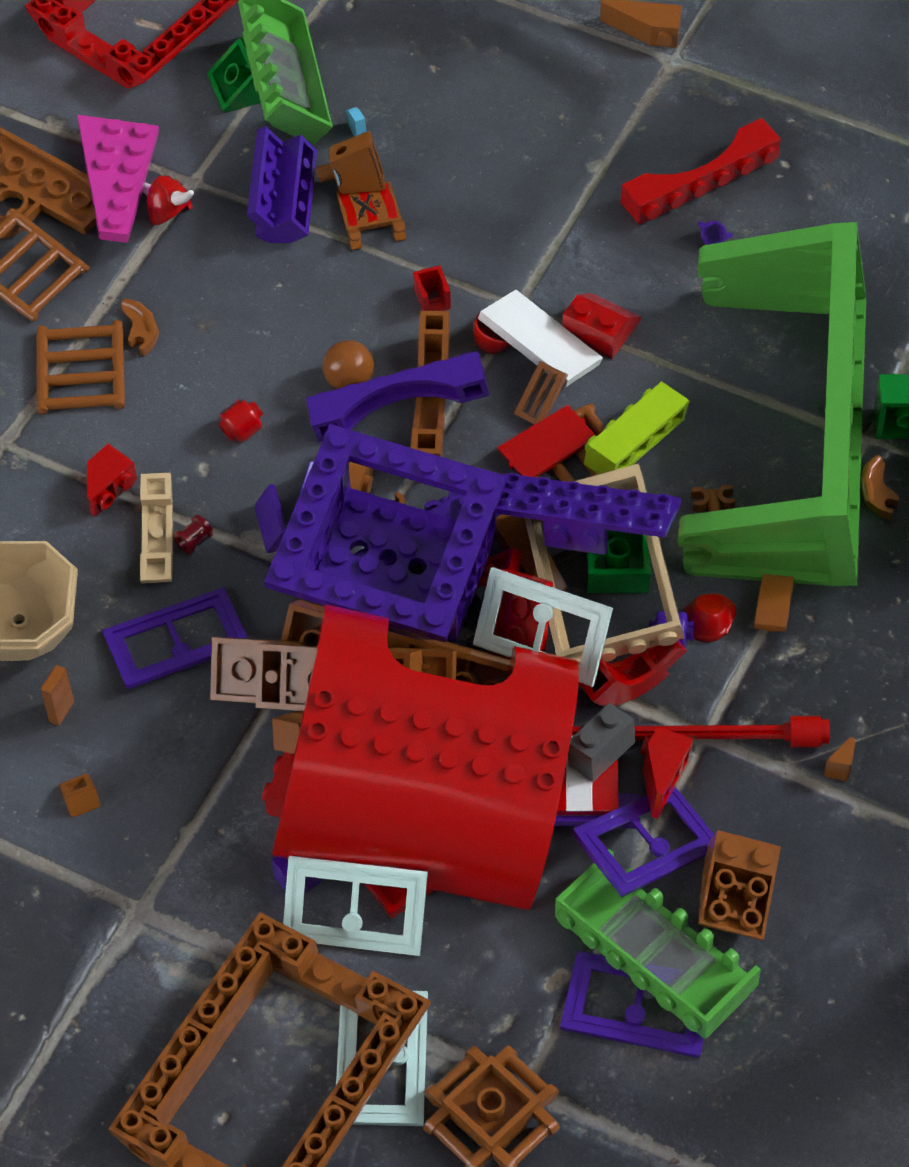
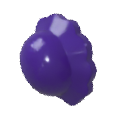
[698,221,733,245]

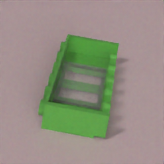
[238,0,333,145]
[555,849,761,1040]

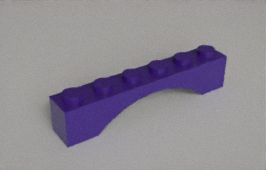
[306,351,490,442]

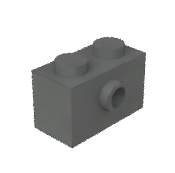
[568,703,635,782]

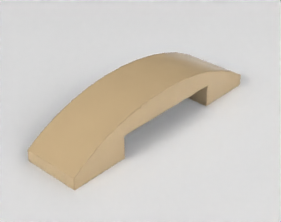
[140,473,173,583]

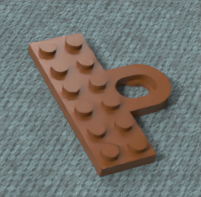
[0,127,97,238]

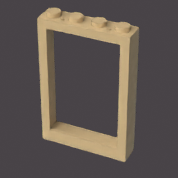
[525,464,684,664]

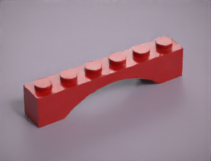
[621,118,781,225]

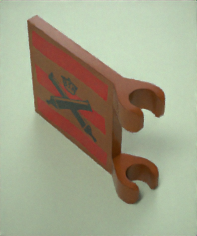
[336,181,406,250]

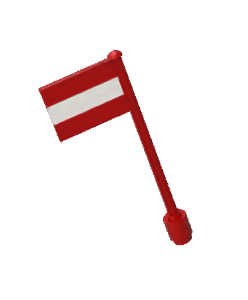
[556,716,830,816]

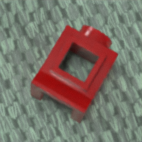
[413,265,451,311]

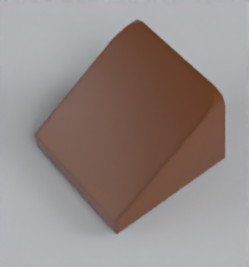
[824,737,856,781]
[58,773,101,817]

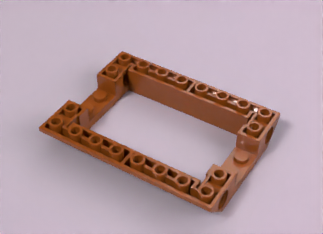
[108,912,431,1167]

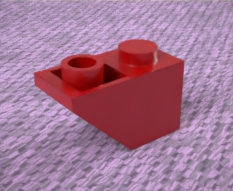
[87,443,137,517]

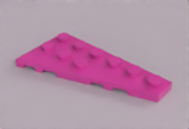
[77,115,159,243]

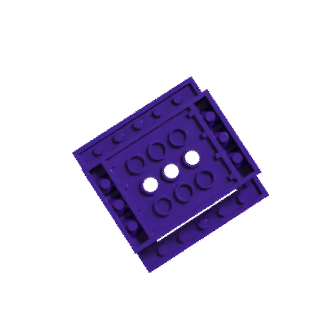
[264,424,507,643]

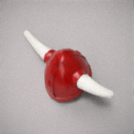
[142,175,194,225]

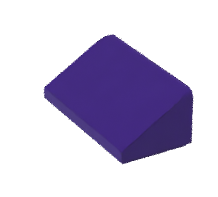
[255,484,286,553]

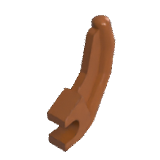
[121,298,159,357]
[860,455,900,520]

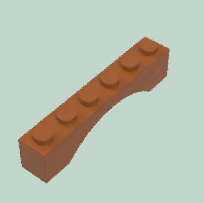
[411,311,450,457]

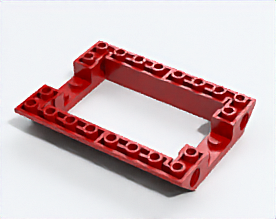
[25,0,239,89]

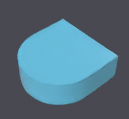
[346,107,367,137]

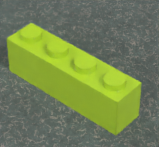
[584,381,689,475]

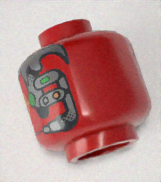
[218,399,263,443]

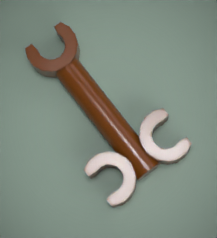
[691,485,736,512]

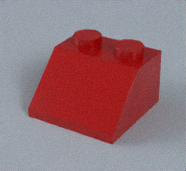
[562,293,641,359]

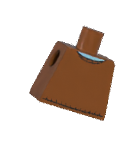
[316,131,385,194]

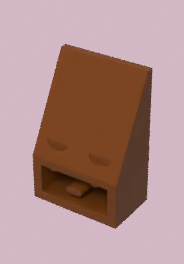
[698,830,781,941]

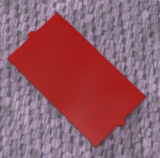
[497,405,596,478]

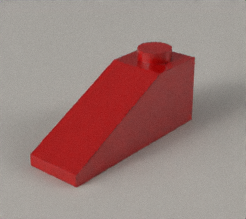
[640,726,694,819]

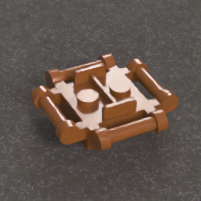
[423,1045,560,1167]

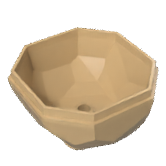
[0,541,78,661]

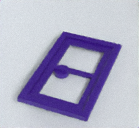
[102,587,248,690]
[571,787,714,897]
[560,950,704,1058]

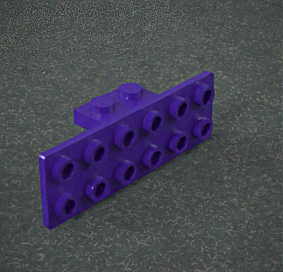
[496,473,681,555]

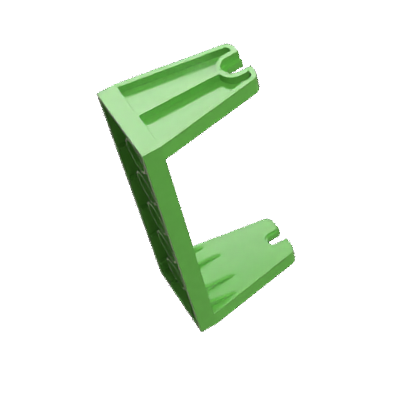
[678,222,866,586]

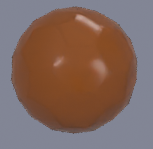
[322,340,374,389]

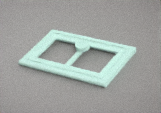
[473,568,613,687]
[283,856,428,956]
[336,991,428,1126]

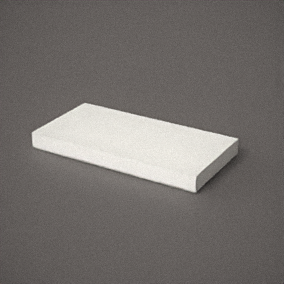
[478,290,603,387]

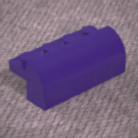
[247,126,317,243]

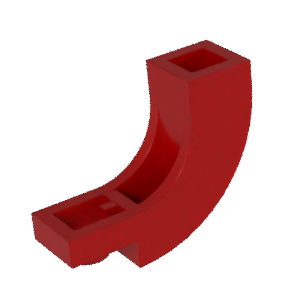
[578,640,687,706]

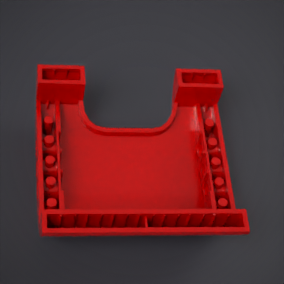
[271,604,579,911]

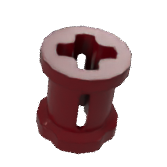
[173,514,214,555]

